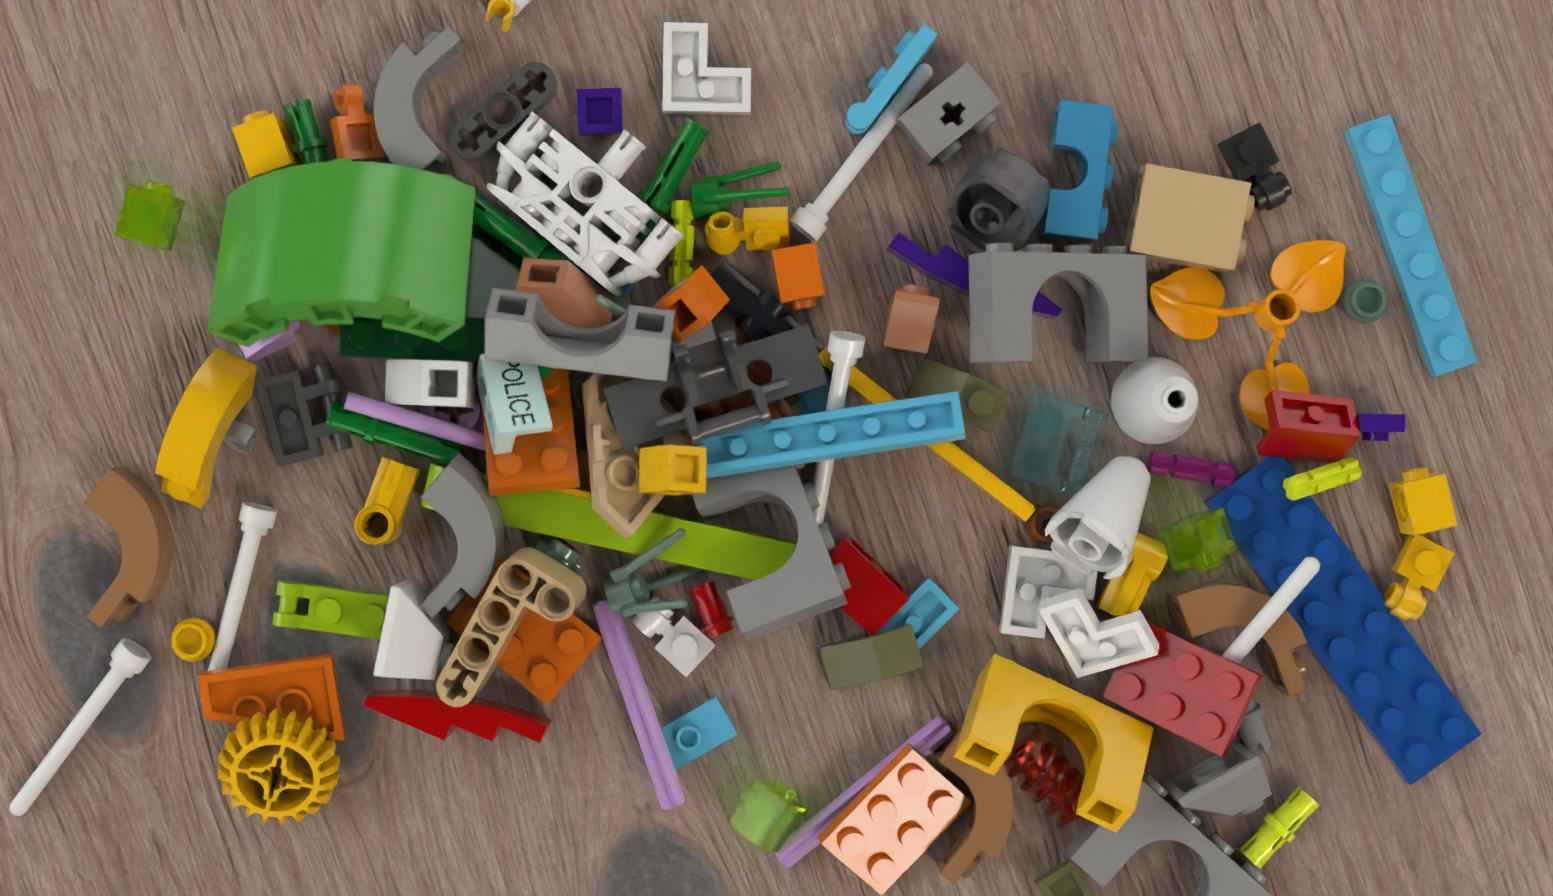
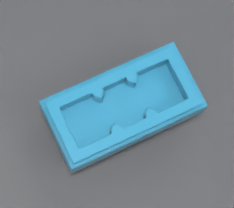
[661,695,738,770]

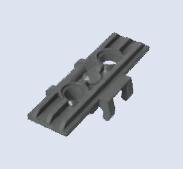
[603,324,828,449]

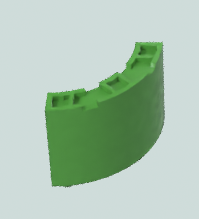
[207,158,475,347]

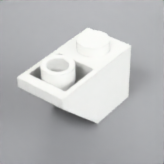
[385,360,477,408]

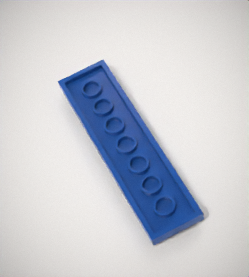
[1203,456,1482,785]

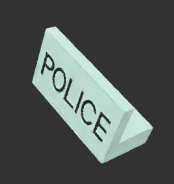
[476,354,553,455]

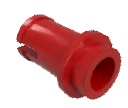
[688,580,734,639]

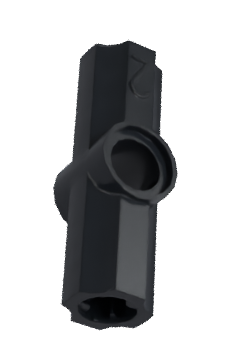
[711,261,825,354]

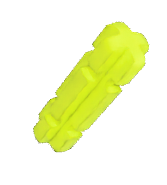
[668,200,695,286]
[1283,457,1362,501]

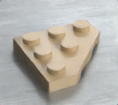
[582,372,693,539]

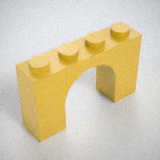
[953,653,1154,832]

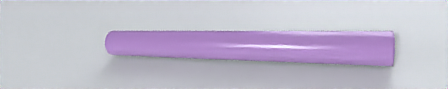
[343,392,485,451]

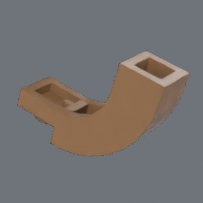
[83,467,173,628]
[1168,581,1307,697]
[935,719,1014,884]

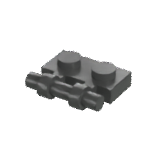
[255,363,353,466]

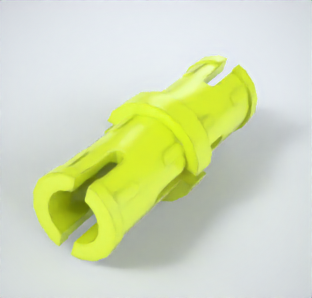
[1239,786,1320,869]

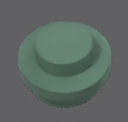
[1342,279,1388,323]

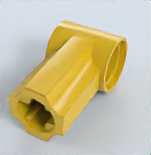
[354,457,420,545]
[1096,532,1170,617]

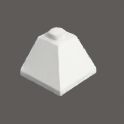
[373,579,455,680]

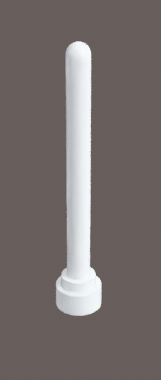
[789,63,933,242]
[812,331,865,525]
[201,502,278,703]
[1222,557,1320,664]
[9,638,152,816]

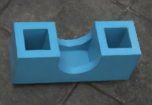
[1039,100,1119,243]

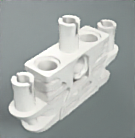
[486,111,684,297]

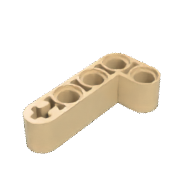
[436,547,587,707]

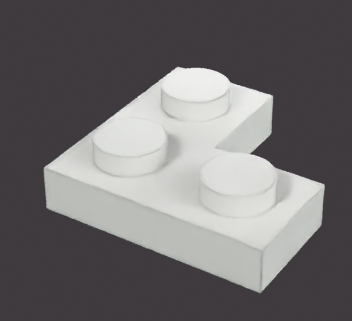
[662,22,751,115]
[999,545,1097,639]
[1038,588,1160,678]

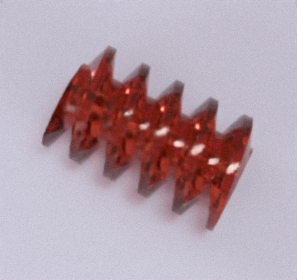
[1005,730,1084,829]

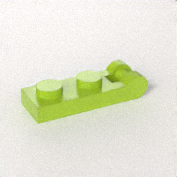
[272,580,389,639]

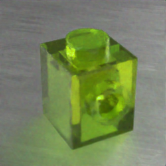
[114,180,185,251]
[1159,508,1237,572]
[727,779,806,853]

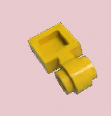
[705,206,791,255]
[1383,535,1455,621]

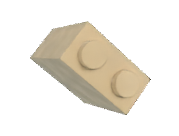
[1124,163,1255,274]

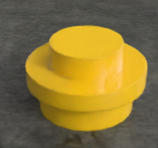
[171,618,216,662]

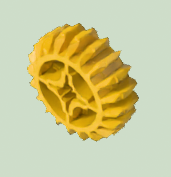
[217,708,340,826]

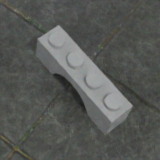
[485,288,675,381]

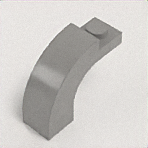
[374,26,467,172]
[419,453,504,618]

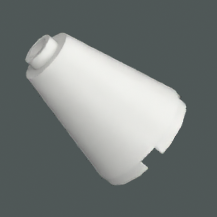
[1110,357,1199,444]
[1045,456,1151,579]

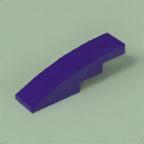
[886,232,1063,319]

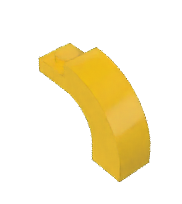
[155,347,257,509]

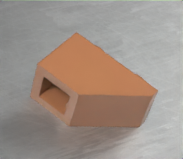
[516,258,615,328]
[881,284,940,355]

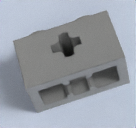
[896,62,1001,165]

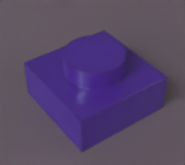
[577,88,623,136]
[1356,414,1405,441]

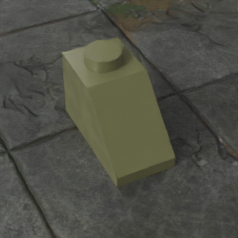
[907,357,1010,432]

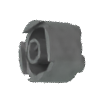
[945,148,1050,253]

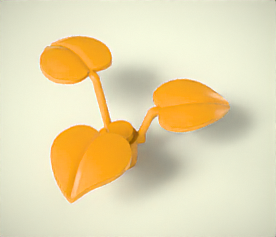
[1149,240,1346,431]

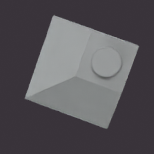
[1160,741,1272,816]

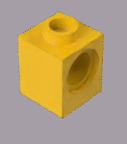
[232,110,301,179]
[639,444,707,496]
[1388,467,1458,536]

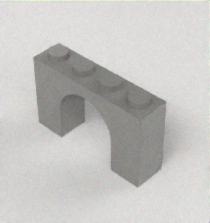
[969,243,1148,363]
[692,464,851,641]
[1064,775,1272,896]

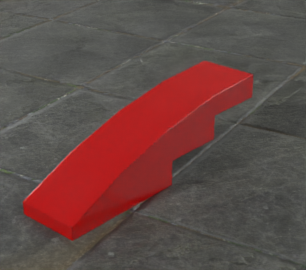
[363,690,552,743]

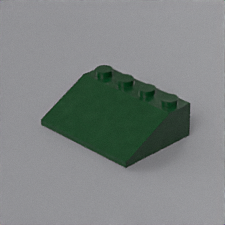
[339,231,523,364]

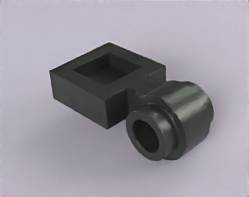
[1217,122,1292,211]

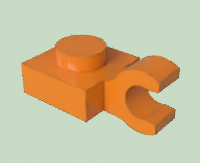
[330,84,386,161]

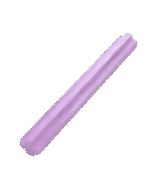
[593,599,685,810]
[775,716,953,868]

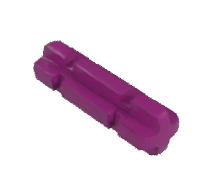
[1147,450,1235,487]

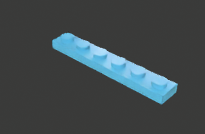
[1344,114,1477,377]
[693,391,965,478]

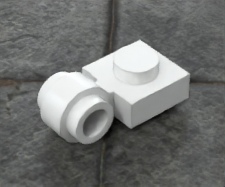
[632,595,716,677]

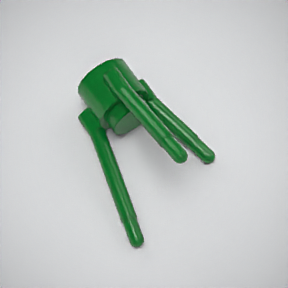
[692,162,790,223]

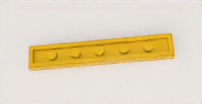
[819,347,1036,522]

